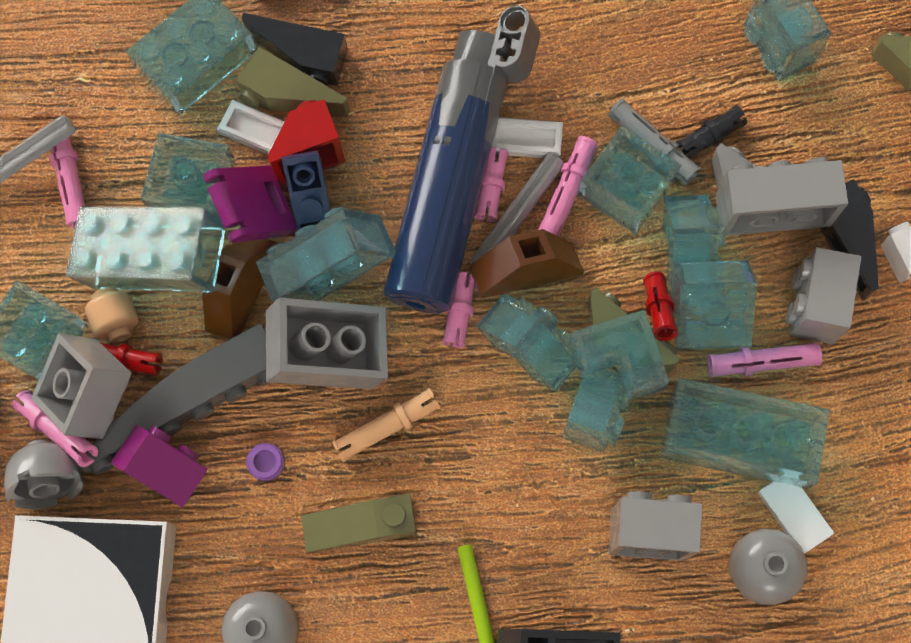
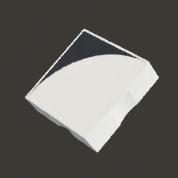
[1,515,176,643]

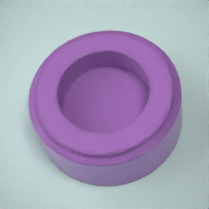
[246,443,285,481]

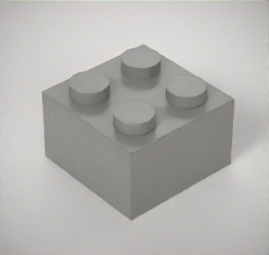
[786,247,861,345]
[31,333,132,439]

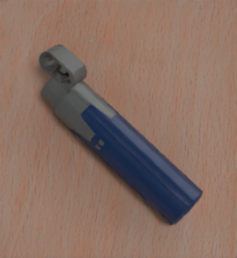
[383,5,540,314]

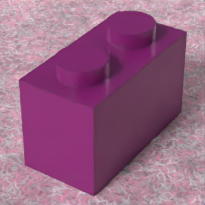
[111,424,208,508]

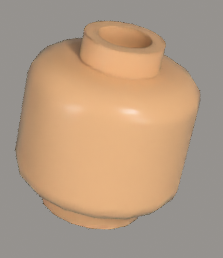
[85,287,139,344]

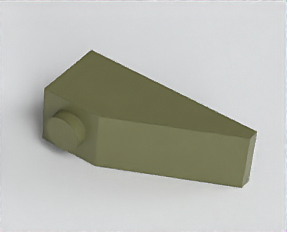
[236,47,350,117]
[301,494,418,553]

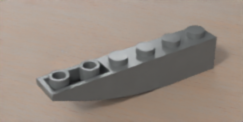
[79,323,269,475]

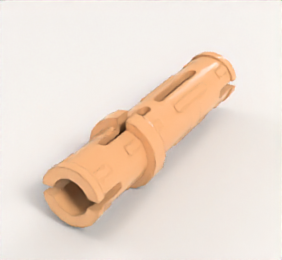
[332,388,441,462]

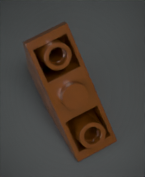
[470,229,584,299]
[201,239,281,340]

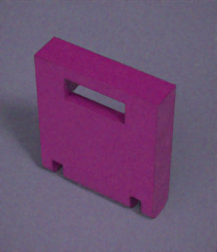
[203,165,297,243]

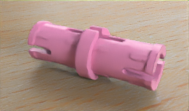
[474,147,508,222]
[442,272,475,348]

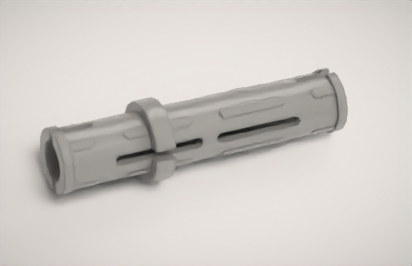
[608,99,701,185]

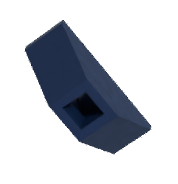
[282,151,338,256]

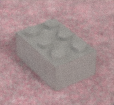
[716,157,848,236]
[266,297,388,389]
[608,491,702,561]

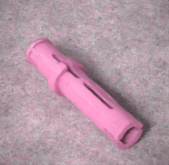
[49,136,90,228]
[538,136,599,236]
[707,342,822,378]
[12,390,98,467]

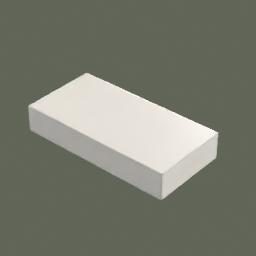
[217,100,285,155]
[491,117,563,158]
[757,471,834,554]

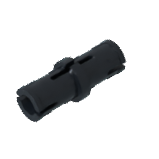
[676,105,747,159]

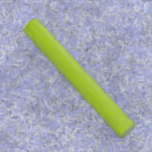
[457,544,495,643]

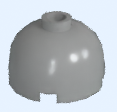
[4,440,83,509]
[729,529,807,605]
[221,591,300,643]

